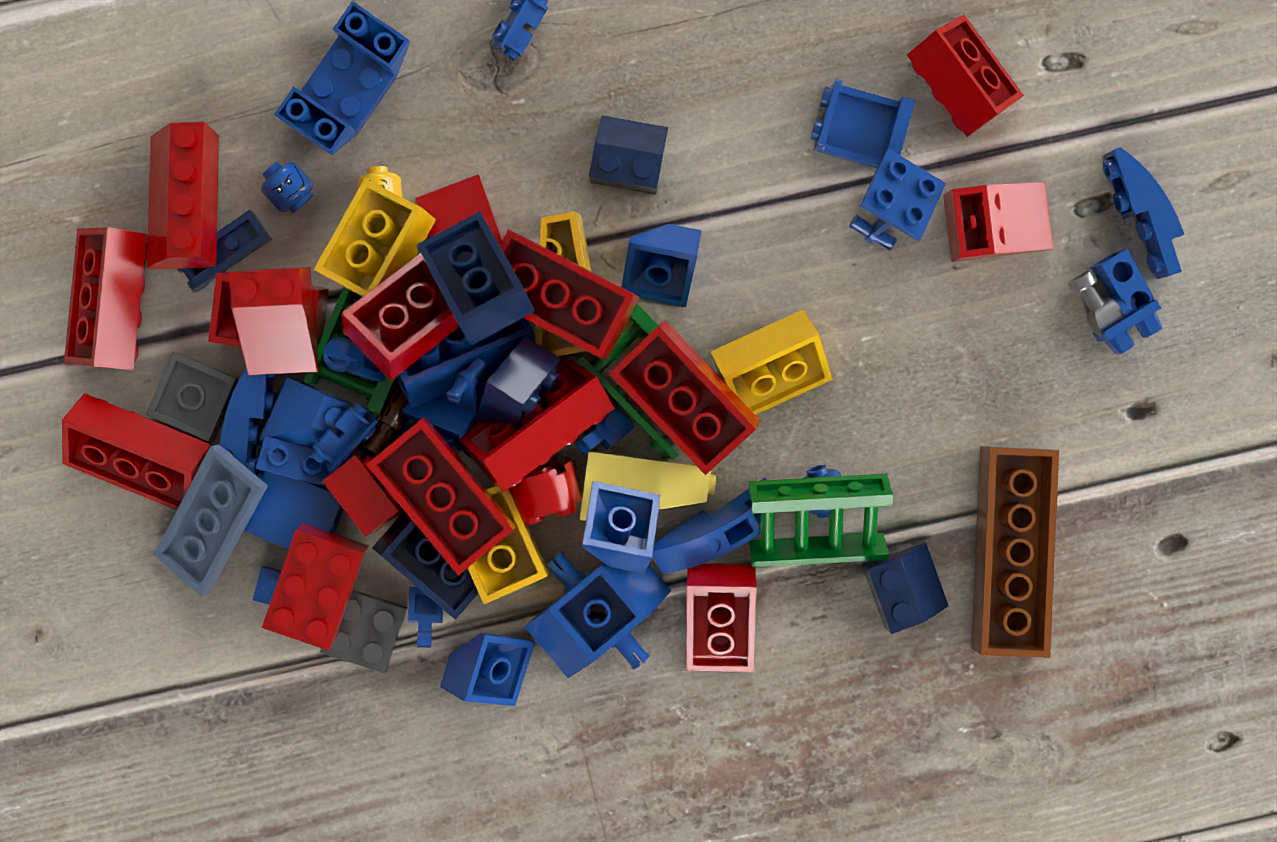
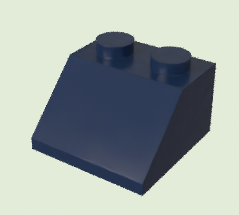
[589,115,668,195]
[476,336,560,423]
[862,542,949,634]

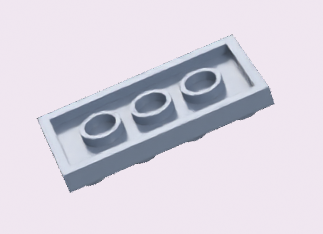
[154,445,268,596]

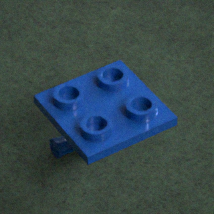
[849,148,946,251]
[402,358,486,439]

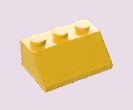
[313,178,436,297]
[710,309,833,415]
[468,485,550,604]

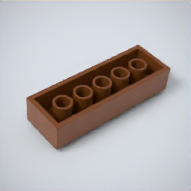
[971,446,1059,658]

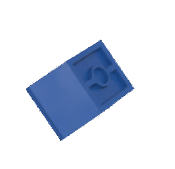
[274,1,410,155]

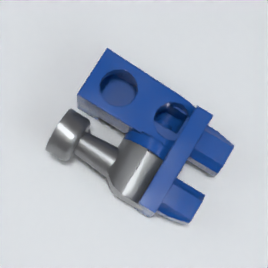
[1067,249,1162,354]

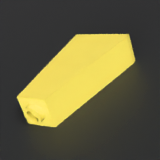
[580,451,716,521]

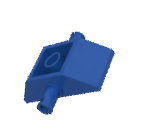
[524,551,672,678]

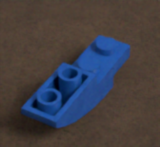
[1103,147,1185,279]
[220,368,279,476]
[652,477,767,574]

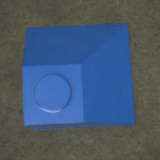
[621,224,702,307]
[259,376,353,449]
[582,481,661,574]
[440,633,535,706]

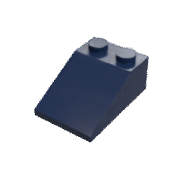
[417,211,535,345]
[372,511,478,620]

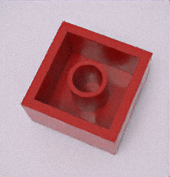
[322,454,404,537]

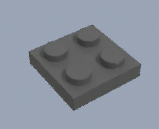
[146,352,239,441]
[320,590,408,674]

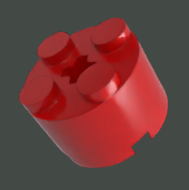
[509,457,582,525]

